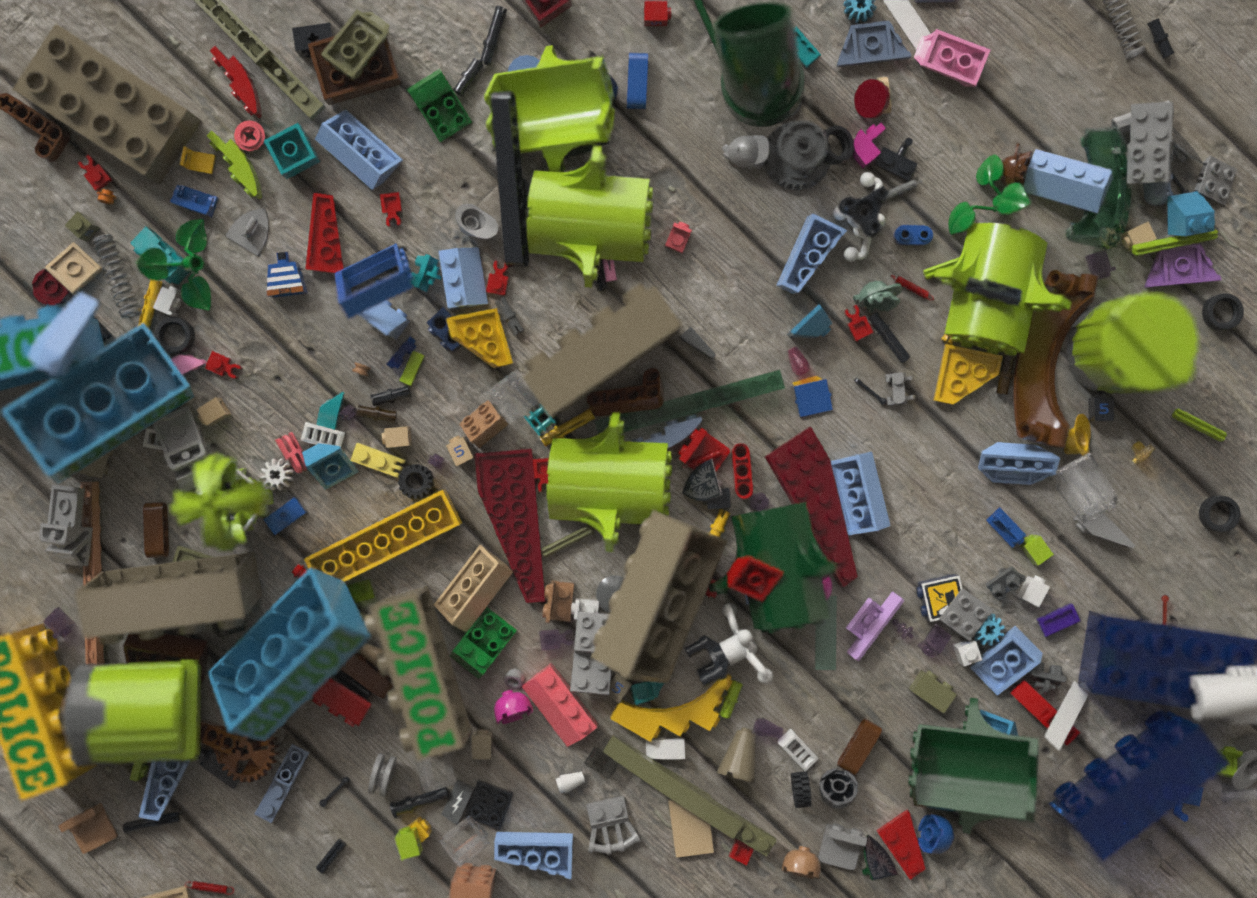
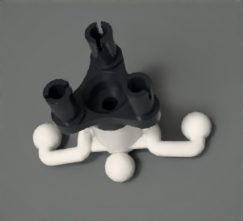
[833,172,889,262]
[684,603,773,687]

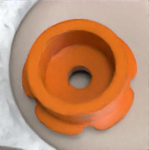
[97,189,116,205]

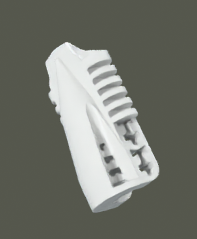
[1191,666,1257,725]

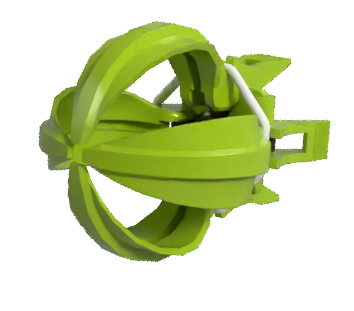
[170,453,274,552]

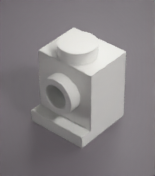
[153,286,182,317]

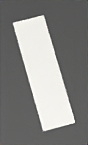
[883,0,931,50]
[1045,681,1088,750]

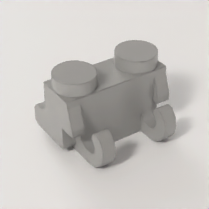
[886,373,915,405]

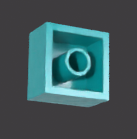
[263,123,321,179]

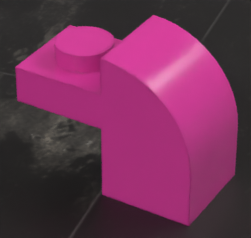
[853,123,886,169]

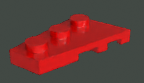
[876,809,926,880]

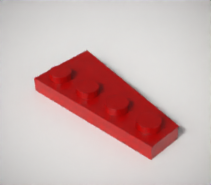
[305,193,344,274]

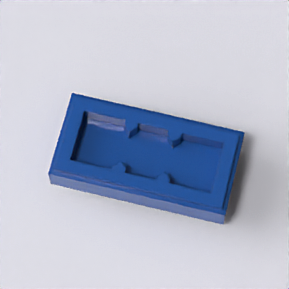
[264,497,307,535]

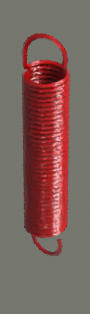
[890,275,934,300]
[682,448,729,468]
[185,881,234,895]

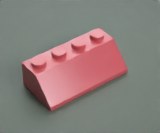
[521,663,598,747]

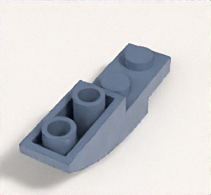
[632,414,702,448]
[255,744,309,823]

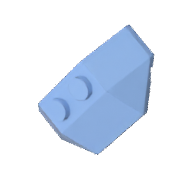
[978,442,1060,485]

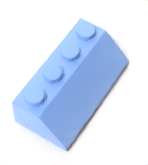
[315,109,403,190]
[1024,149,1113,214]
[831,451,891,535]

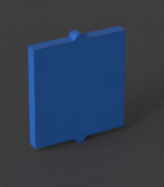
[793,379,833,417]

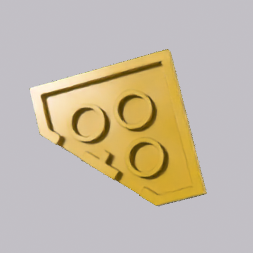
[446,308,513,368]
[933,344,1003,405]

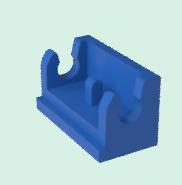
[170,185,219,218]

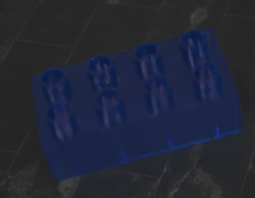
[1078,610,1257,709]
[1049,710,1229,862]

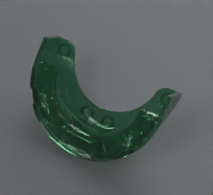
[1066,127,1132,250]

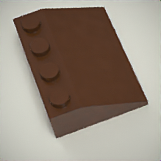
[308,36,402,105]

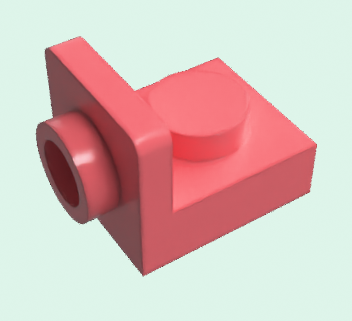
[665,222,692,253]

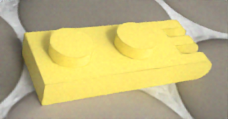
[351,443,406,478]

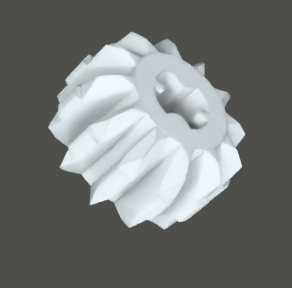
[261,459,294,491]

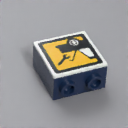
[916,574,962,622]

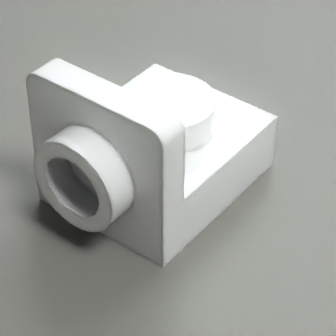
[571,598,599,620]

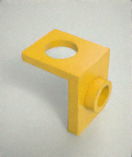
[180,146,216,174]

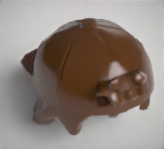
[1000,143,1032,189]

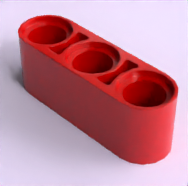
[731,443,753,499]

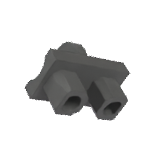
[986,566,1026,600]
[1025,662,1066,695]

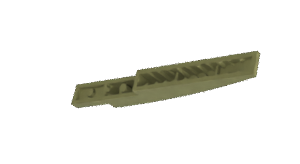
[194,0,325,120]
[603,735,777,856]

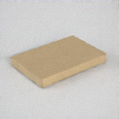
[668,799,714,858]

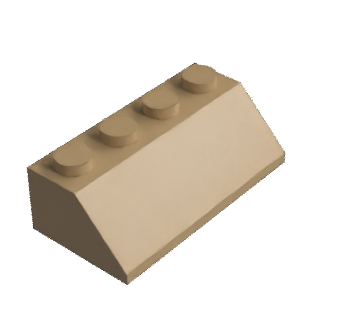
[434,545,513,633]

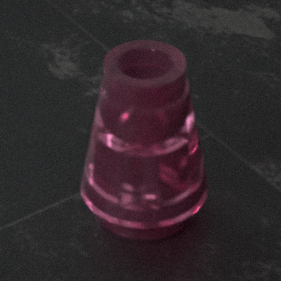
[787,346,810,376]

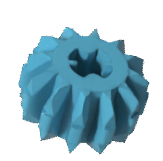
[843,0,876,23]
[974,613,1005,646]

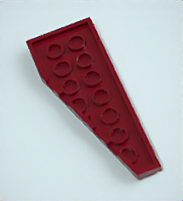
[764,427,858,587]
[474,449,546,603]

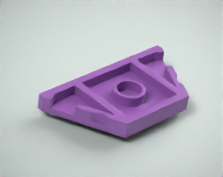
[1145,244,1221,288]

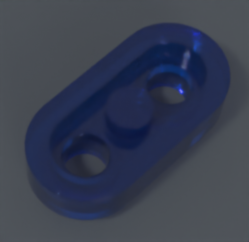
[386,335,417,370]

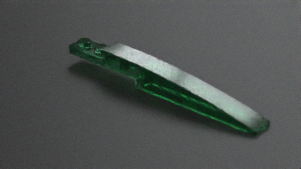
[594,370,785,434]

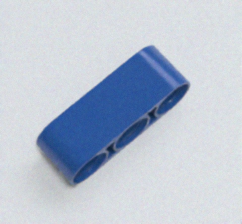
[627,53,648,109]

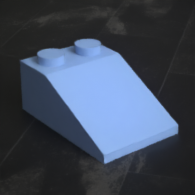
[358,300,410,340]
[970,626,1043,696]

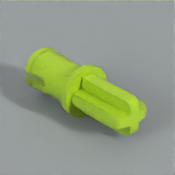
[719,680,743,719]

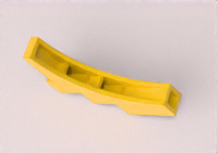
[610,672,733,742]

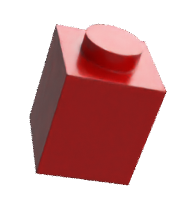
[644,1,671,26]

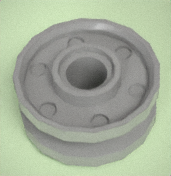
[368,753,397,797]

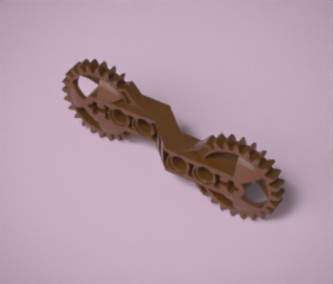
[200,719,279,783]

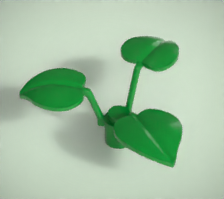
[948,154,1031,235]
[136,219,211,311]

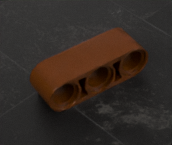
[143,502,169,558]
[837,718,882,776]

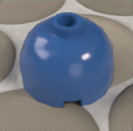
[918,814,954,854]

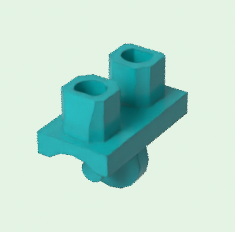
[411,254,442,292]

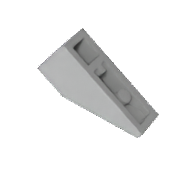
[1073,504,1136,548]

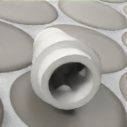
[556,771,585,794]

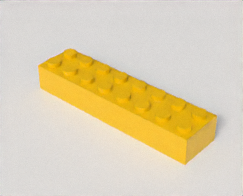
[304,489,462,582]

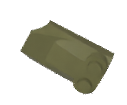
[321,9,390,80]

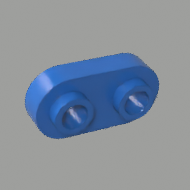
[894,225,933,246]

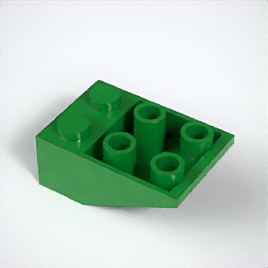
[407,69,472,142]
[449,607,517,679]

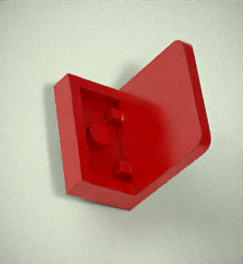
[678,428,730,471]

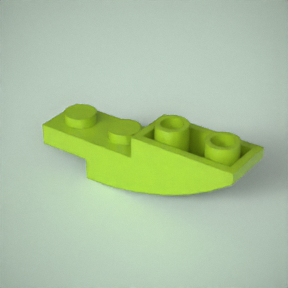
[206,131,262,200]

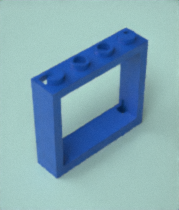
[335,243,414,319]

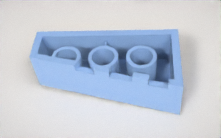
[776,214,847,294]
[139,760,190,821]
[494,832,573,879]

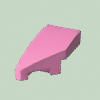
[171,354,207,376]

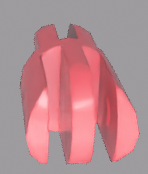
[275,432,307,473]

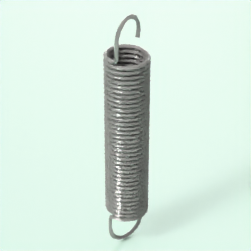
[886,180,922,200]

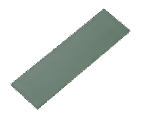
[815,596,837,670]

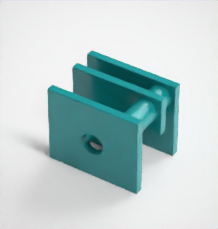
[524,403,557,436]

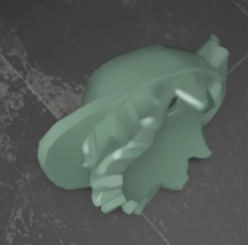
[853,281,902,313]

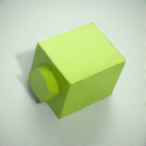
[1019,534,1054,566]
[395,826,423,860]

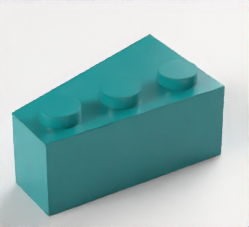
[130,226,190,285]

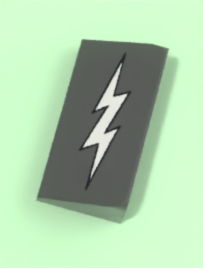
[441,779,475,825]

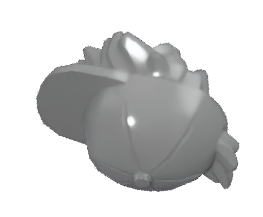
[722,135,770,170]

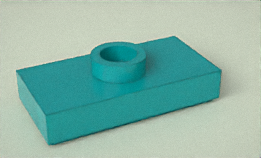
[794,26,821,69]

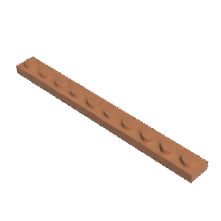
[80,482,105,664]

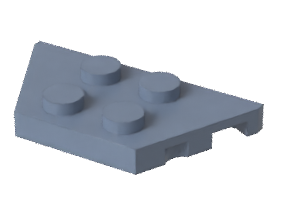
[837,21,911,67]

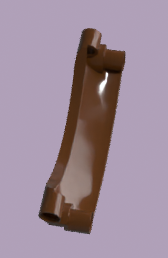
[1014,270,1099,448]

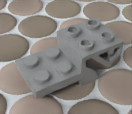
[1127,102,1174,183]
[152,406,212,492]
[39,485,93,566]
[570,612,611,695]

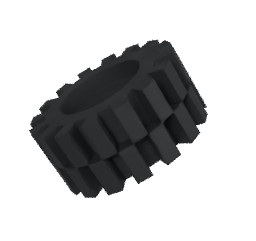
[398,464,434,499]
[791,771,812,808]

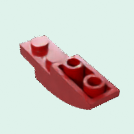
[209,46,262,118]
[1011,680,1081,746]

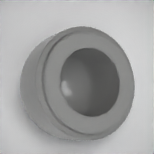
[504,669,524,688]

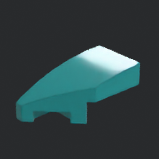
[316,392,345,430]
[630,681,664,705]

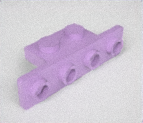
[846,592,904,661]

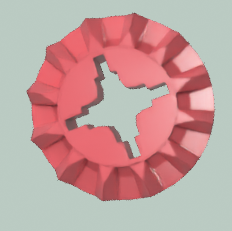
[234,120,266,152]

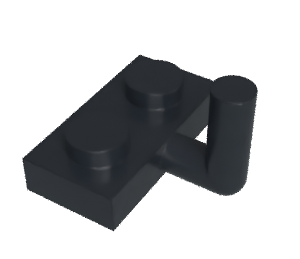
[874,138,917,182]

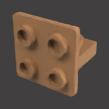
[460,400,509,448]

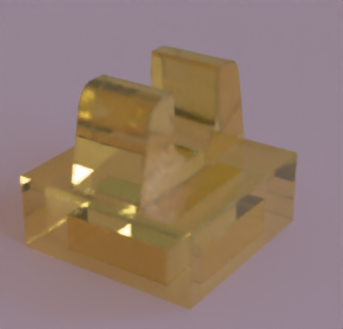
[1131,441,1156,465]

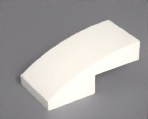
[646,737,685,759]

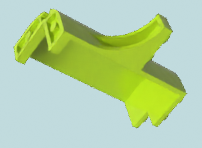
[484,45,615,172]
[527,146,653,288]
[934,223,1071,355]
[547,413,672,552]

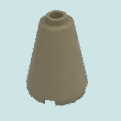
[717,727,756,783]

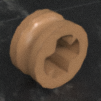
[352,362,371,376]

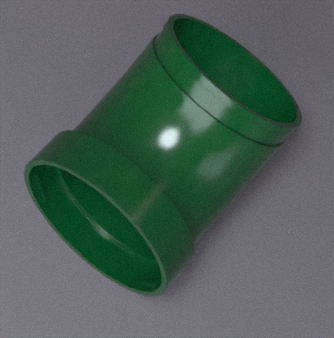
[713,2,805,127]

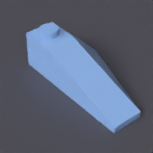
[28,293,100,375]

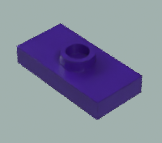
[1036,603,1081,637]

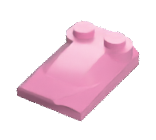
[914,29,990,88]

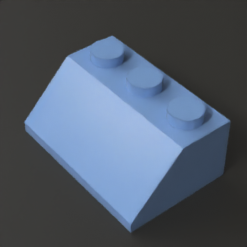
[438,247,488,310]

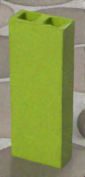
[399,350,425,386]

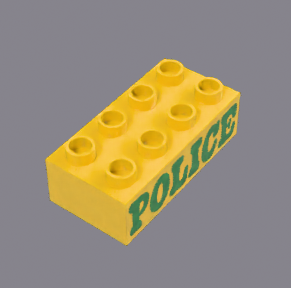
[0,623,97,801]

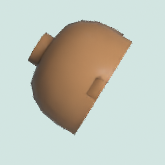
[782,846,820,879]

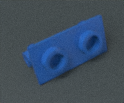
[986,507,1026,548]

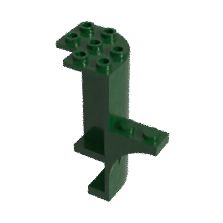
[709,502,837,633]
[908,698,1039,834]

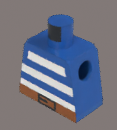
[267,252,308,298]

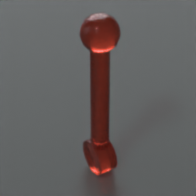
[1161,595,1169,635]

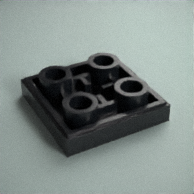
[464,779,514,830]

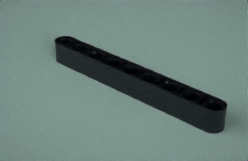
[491,91,529,267]

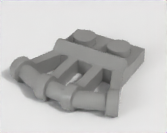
[586,796,642,855]

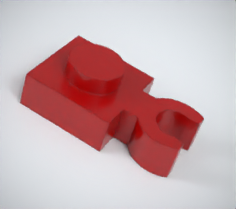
[78,155,113,191]
[380,192,402,227]
[486,261,509,296]
[844,305,874,341]
[205,351,242,379]
[533,458,549,492]
[728,839,754,866]

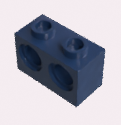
[426,307,462,352]

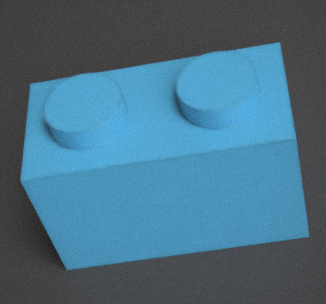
[1168,191,1215,236]

